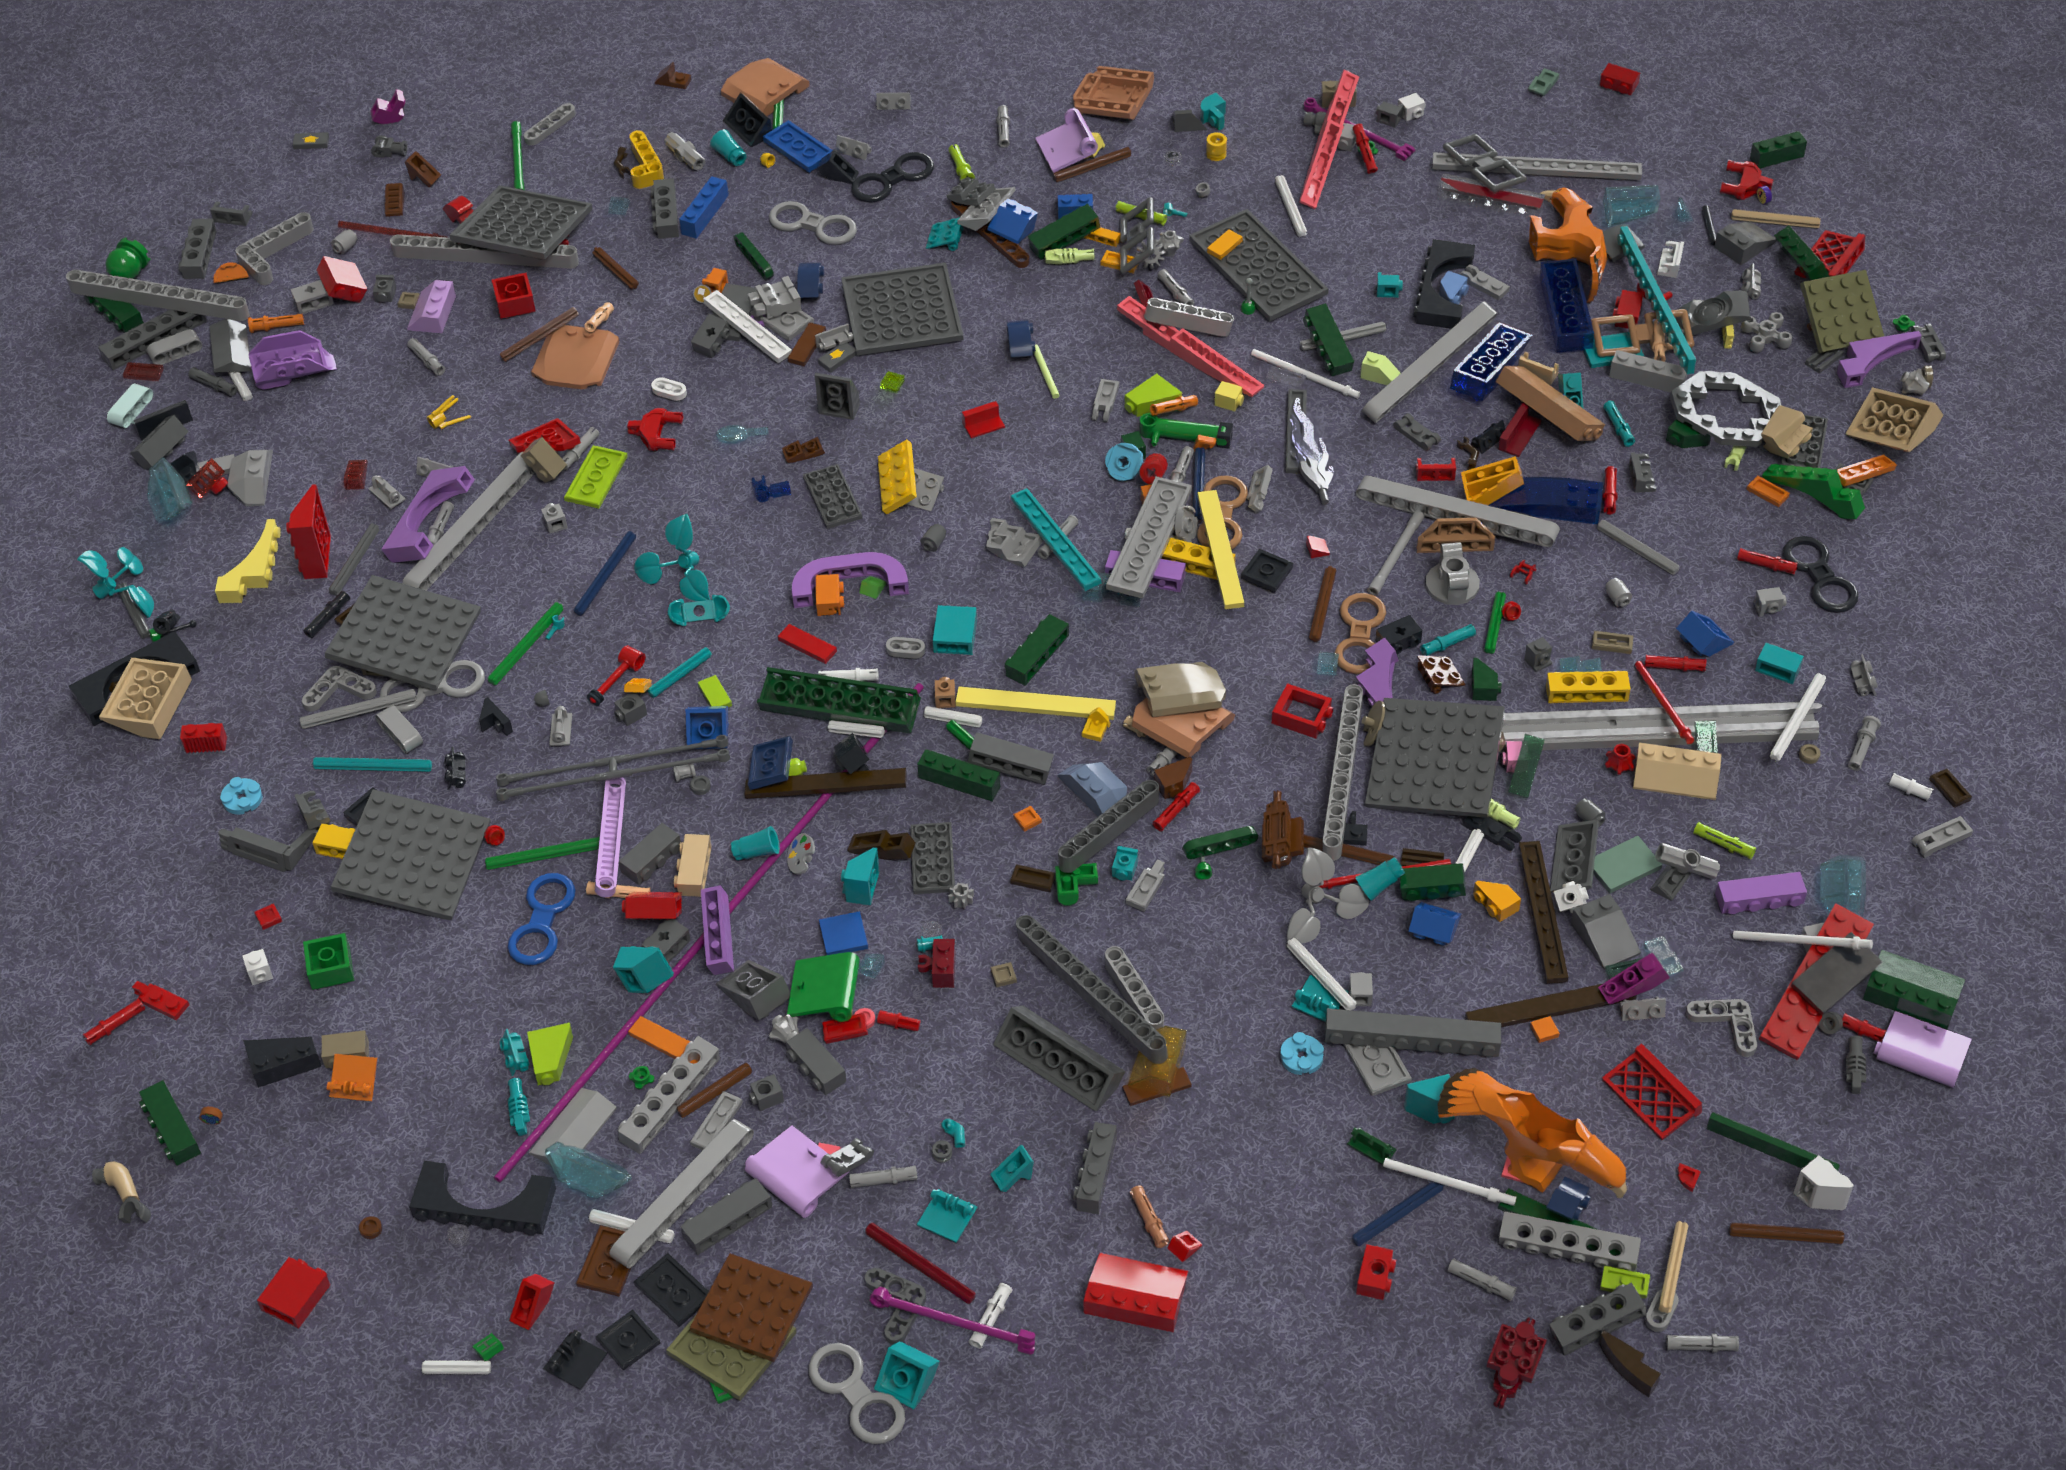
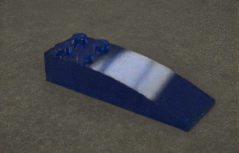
[1450,322,1532,401]
[1488,477,1604,525]

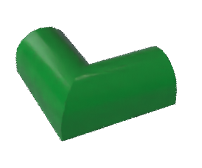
[1055,863,1098,906]

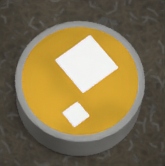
[693,285,712,303]

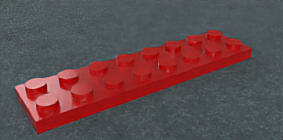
[1759,903,1874,1060]

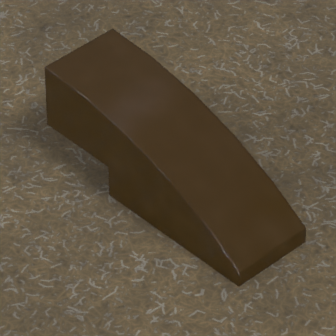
[847,830,916,860]
[1599,1330,1661,1398]

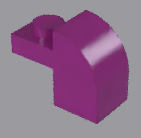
[370,89,405,124]

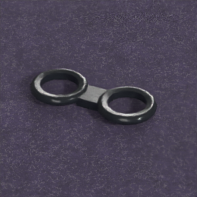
[851,152,934,203]
[1783,536,1859,613]

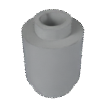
[332,229,358,254]
[1605,578,1632,607]

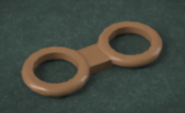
[1197,475,1248,550]
[1334,593,1386,674]

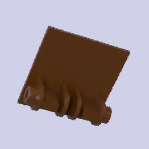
[1417,656,1466,694]

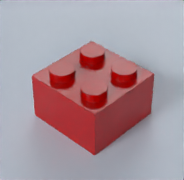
[492,273,536,319]

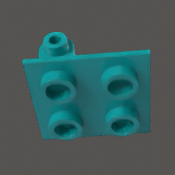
[926,217,964,251]
[1292,975,1349,1021]
[917,1189,978,1243]

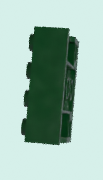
[1863,950,1965,1030]

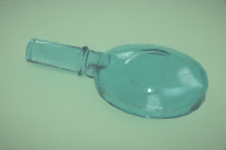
[716,425,769,444]

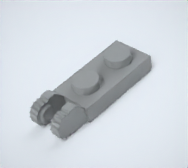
[1460,265,1510,300]
[1092,379,1119,422]

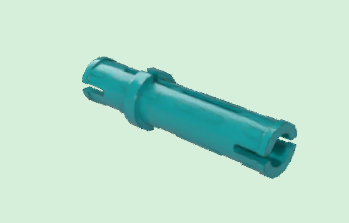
[1603,401,1635,447]
[1420,624,1476,656]

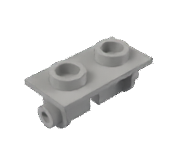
[876,93,911,110]
[836,135,872,160]
[1741,263,1761,299]
[815,324,854,351]
[417,457,453,477]
[368,475,406,509]
[1850,654,1878,696]
[550,706,572,746]
[1619,997,1666,1021]

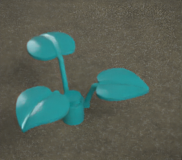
[634,514,710,601]
[77,547,154,618]

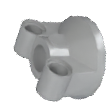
[1426,542,1480,605]

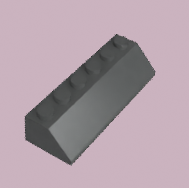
[993,1005,1126,1111]

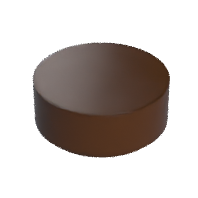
[359,1216,382,1239]

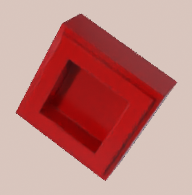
[254,903,283,930]

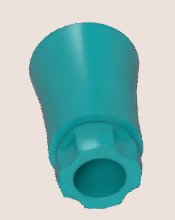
[710,129,747,166]
[731,826,780,860]
[1356,857,1405,901]

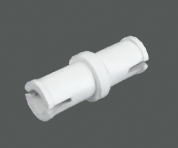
[1889,773,1933,801]

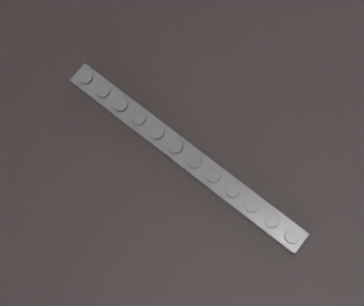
[1432,153,1642,180]

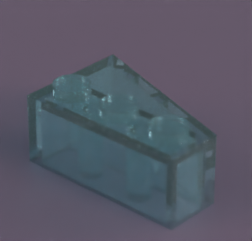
[1603,185,1661,228]

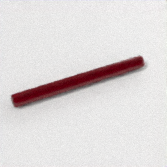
[865,1223,976,1304]

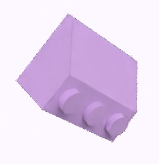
[407,280,456,333]

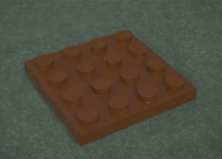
[690,1253,813,1362]

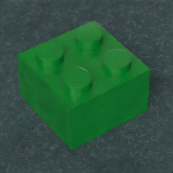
[303,933,355,990]

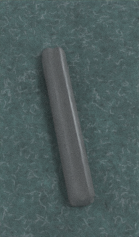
[116,583,150,639]

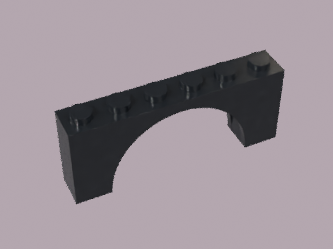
[1413,239,1475,329]
[69,631,200,726]
[409,1161,556,1236]

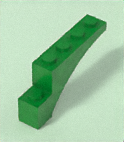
[1762,464,1865,520]

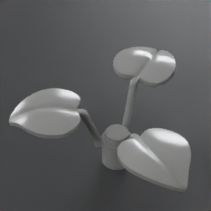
[1287,848,1369,943]

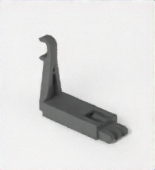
[218,823,329,872]

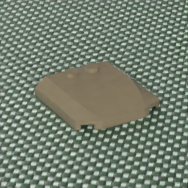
[1135,662,1226,717]

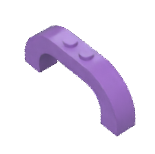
[792,552,909,608]

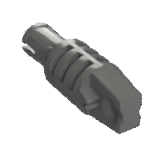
[1846,1036,1866,1094]

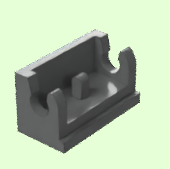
[210,201,253,226]
[1629,453,1656,493]
[294,791,331,830]

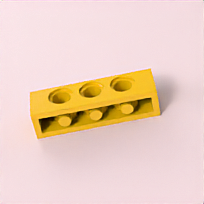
[1161,538,1236,580]
[1546,671,1631,703]

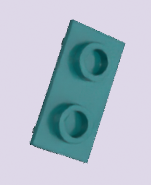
[500,1029,530,1076]

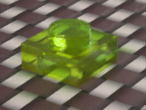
[880,371,905,393]

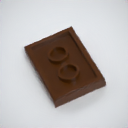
[576,1225,632,1297]

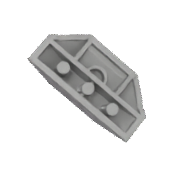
[227,450,273,506]

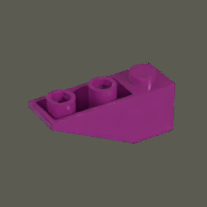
[1598,952,1670,1005]

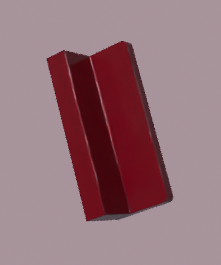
[1498,402,1541,457]

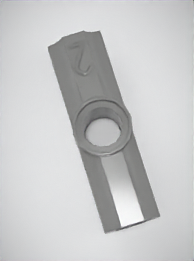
[664,132,706,171]
[1655,843,1720,879]

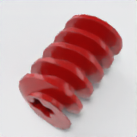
[1140,453,1168,484]

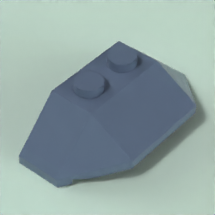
[1058,762,1127,817]

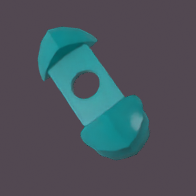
[667,595,730,626]

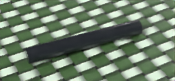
[1702,205,1716,245]

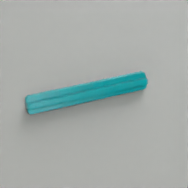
[647,647,712,698]

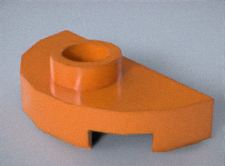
[214,263,249,283]

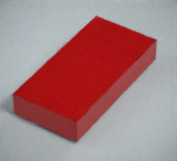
[822,1013,868,1044]

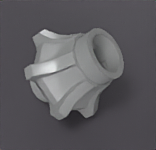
[1157,230,1184,256]
[1900,368,1930,396]
[769,1014,799,1043]

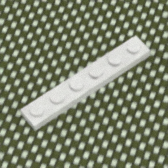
[704,290,792,363]

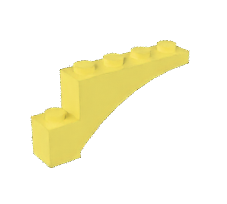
[215,519,281,603]

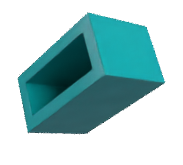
[1755,643,1804,684]

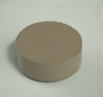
[1799,744,1821,764]

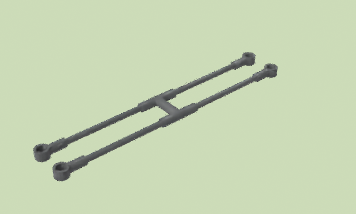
[496,735,730,801]

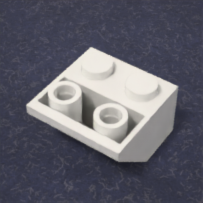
[1794,1156,1854,1210]

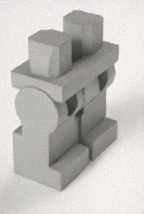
[747,276,801,319]

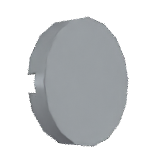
[1175,505,1198,542]

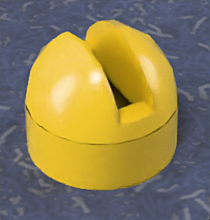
[760,153,775,168]

